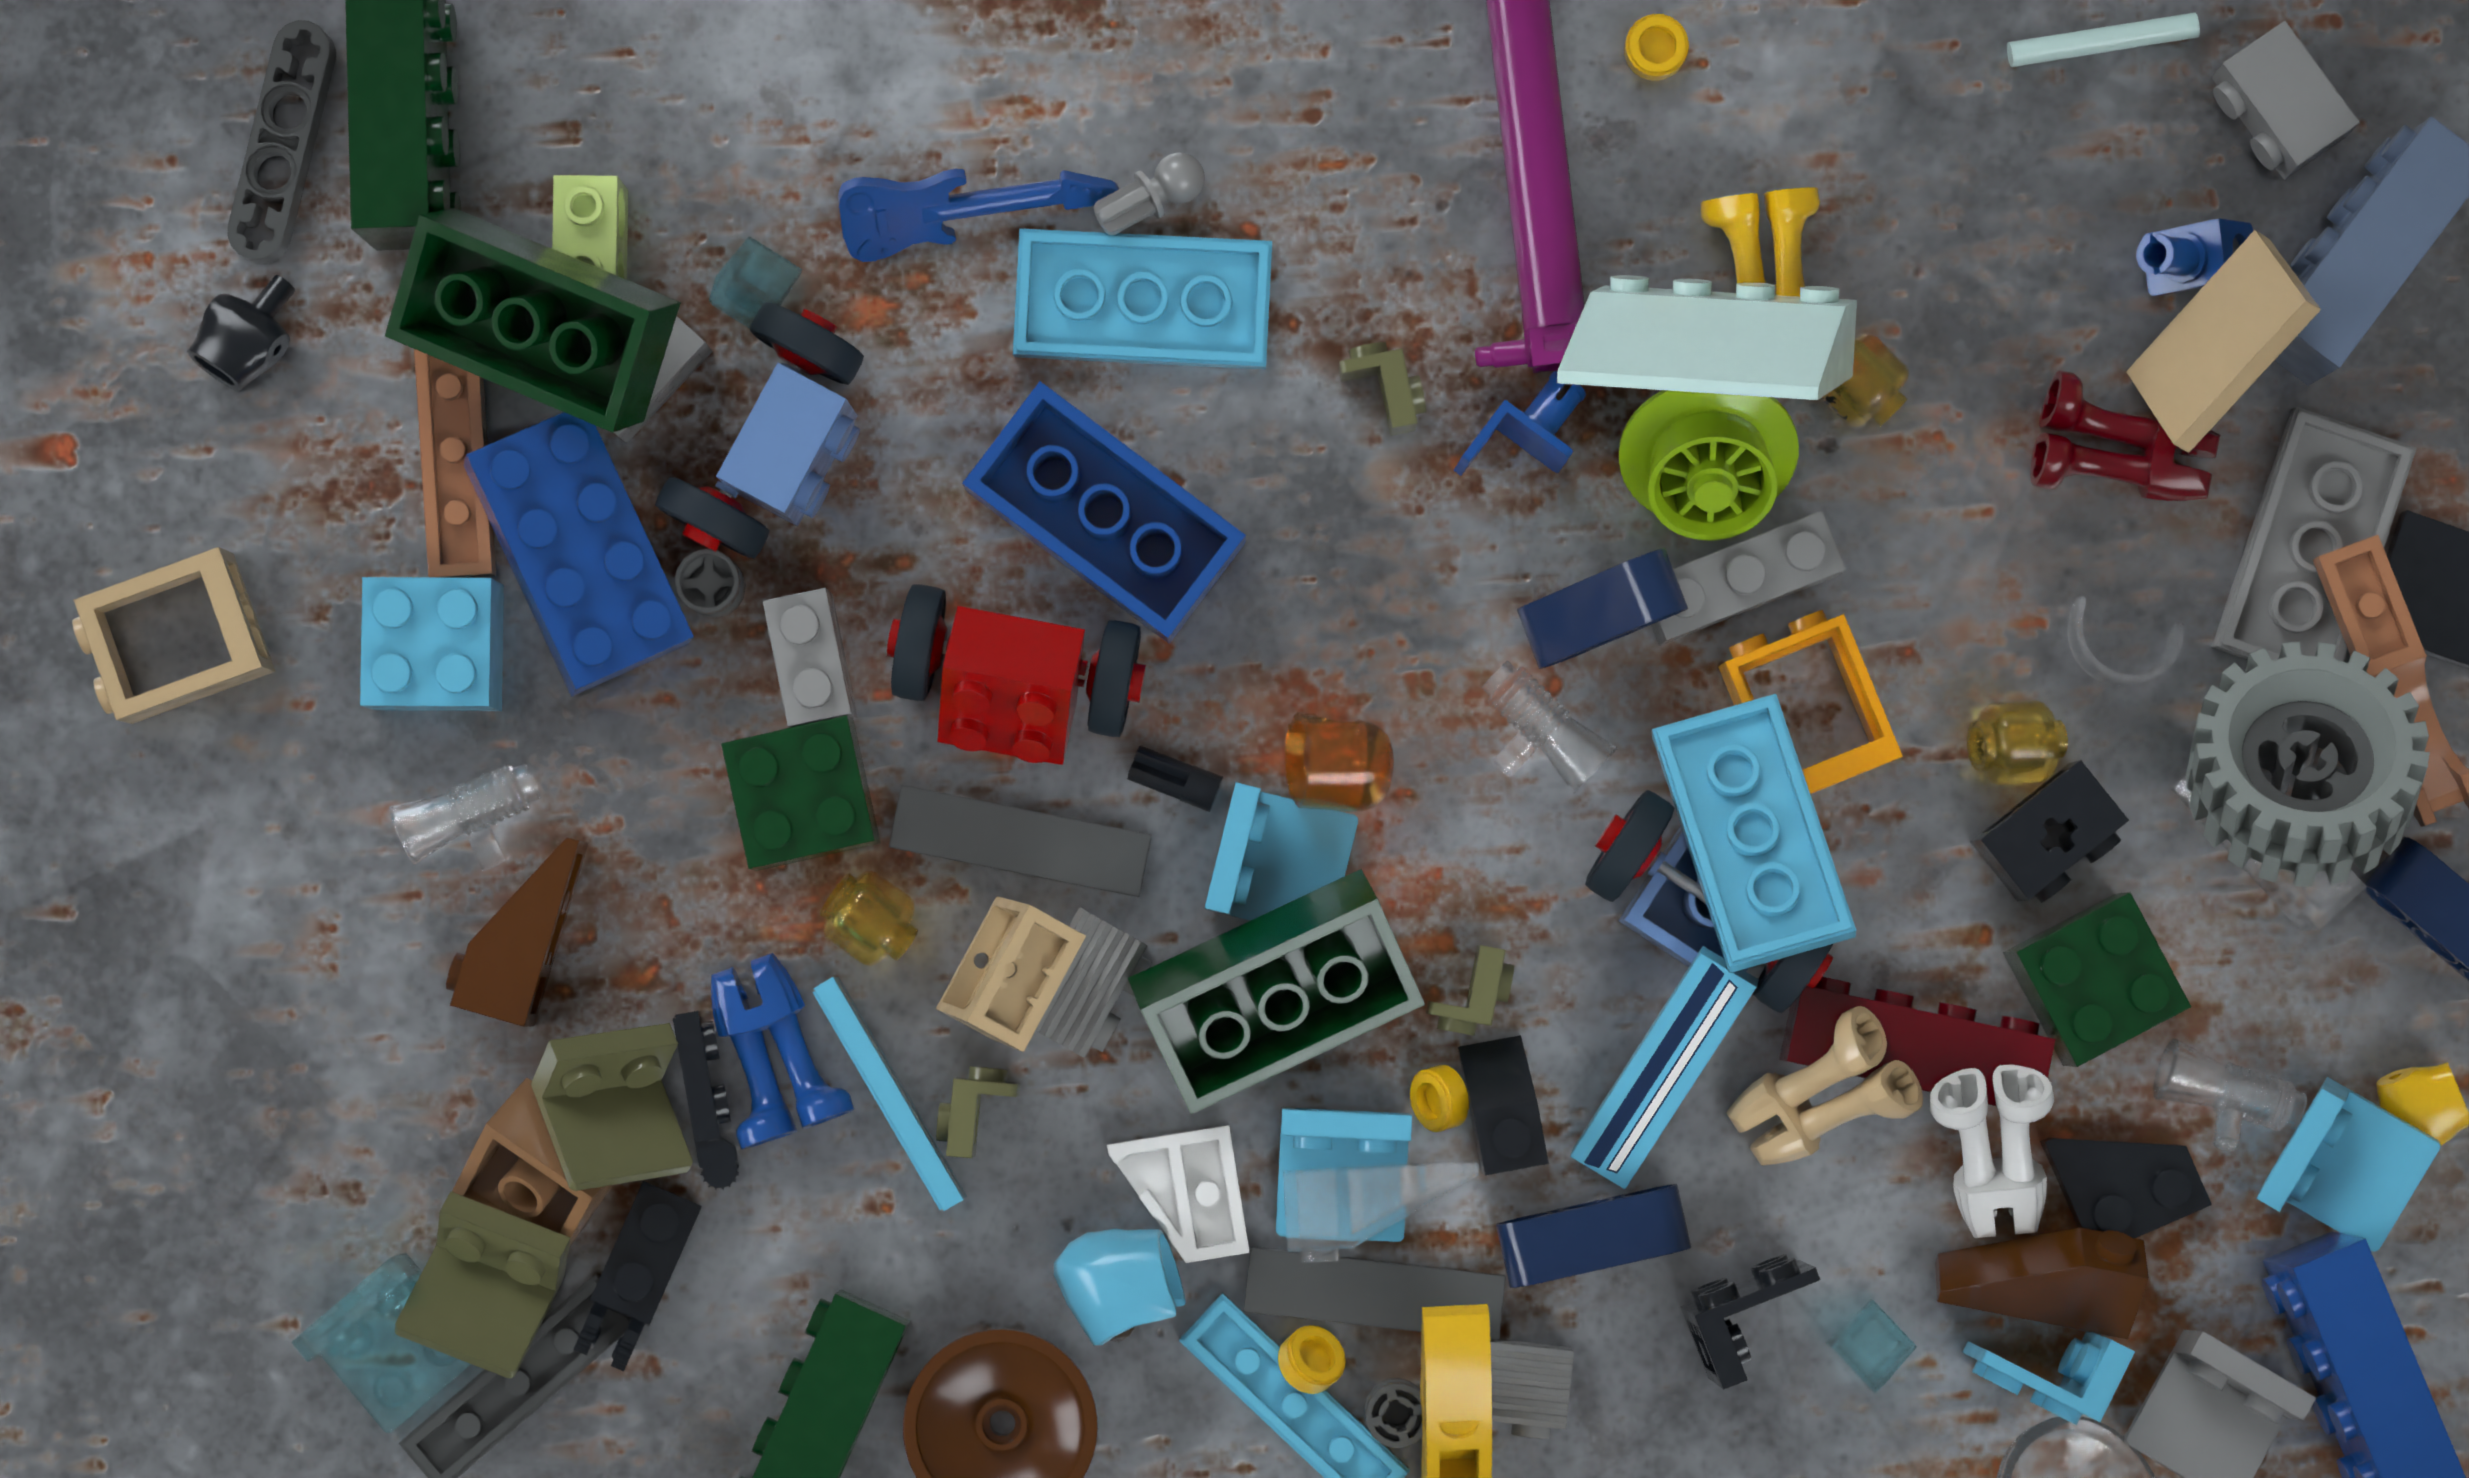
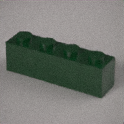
[740,1289,911,1478]

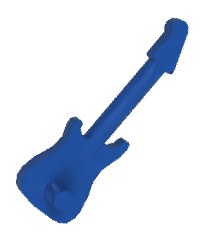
[838,168,1120,262]

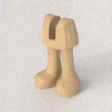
[1726,1006,1923,1166]

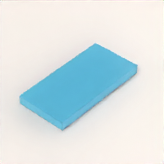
[1013,228,1272,370]
[1652,694,1857,973]

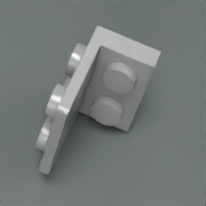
[2124,1330,2316,1478]

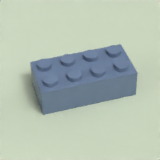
[2274,116,2469,386]

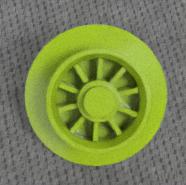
[1619,390,1799,541]

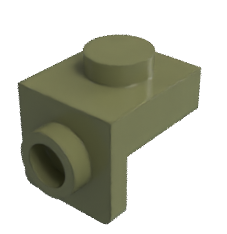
[1338,342,1426,436]
[1426,945,1514,1036]
[936,1066,1021,1158]

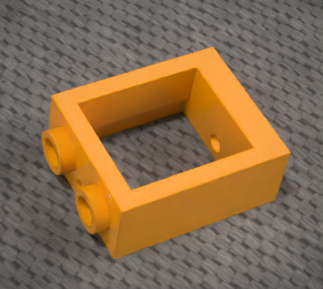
[1718,609,1903,794]

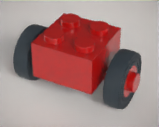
[887,584,1146,765]

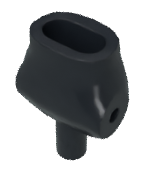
[187,275,295,391]

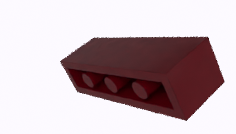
[1779,977,2056,1106]

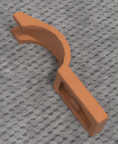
[2313,535,2469,827]

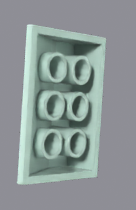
[1557,275,1857,400]

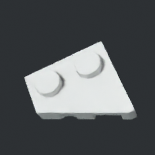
[1107,1125,1250,1263]

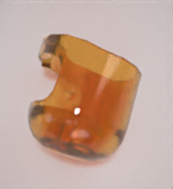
[1285,712,1394,812]

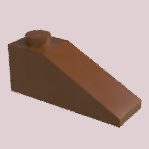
[446,837,589,1027]
[1935,1227,2149,1339]

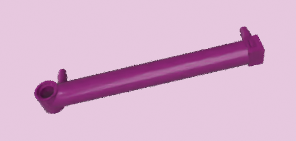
[1475,0,1585,373]

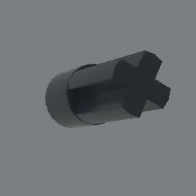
[1127,745,1223,812]

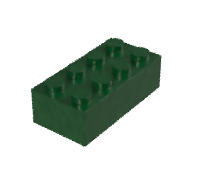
[345,0,461,251]
[385,208,681,433]
[1128,869,1425,1114]

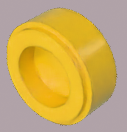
[1624,14,1689,81]
[1410,1065,1469,1132]
[1278,1325,1346,1394]

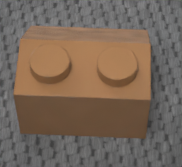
[452,1077,613,1248]

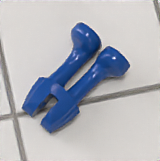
[711,953,854,1150]

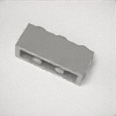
[1651,510,1846,646]

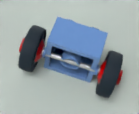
[655,302,864,559]
[1585,790,1833,1013]

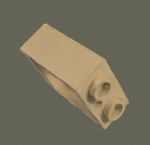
[72,547,276,724]
[936,896,1086,1052]

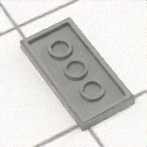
[2211,407,2417,662]

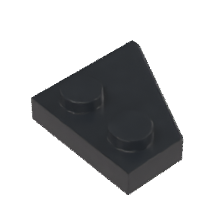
[2040,1137,2212,1238]

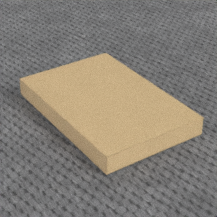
[2126,230,2321,453]

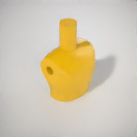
[2376,1062,2469,1146]

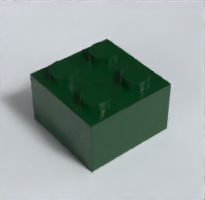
[721,715,881,871]
[2003,892,2192,1067]

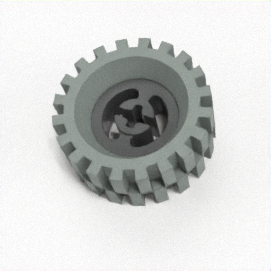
[2186,641,2430,887]

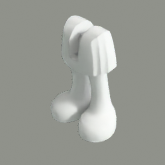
[1930,1064,2054,1238]

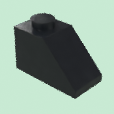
[1458,1035,1549,1176]

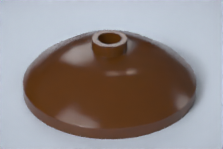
[903,1328,1098,1478]

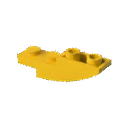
[1420,1304,1492,1478]

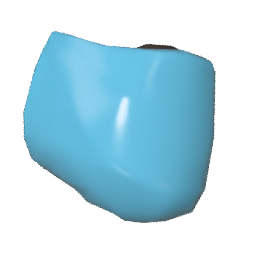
[1054,1228,1186,1346]

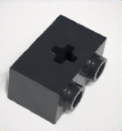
[1970,760,2129,903]

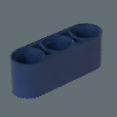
[1517,548,1688,669]
[2362,836,2469,981]
[1496,1184,1691,1288]

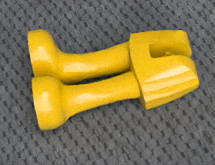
[1700,187,1820,297]

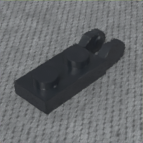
[673,1010,739,1190]
[573,1181,702,1371]

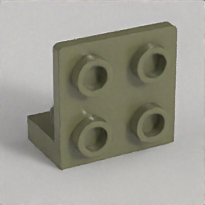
[531,1023,693,1191]
[395,1191,570,1378]

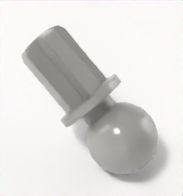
[1093,153,1205,235]

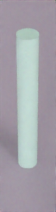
[2007,12,2200,67]

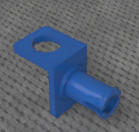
[2136,218,2253,296]
[1453,371,1586,476]

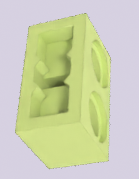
[552,175,628,280]

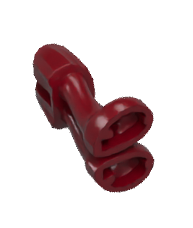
[2030,370,2221,501]

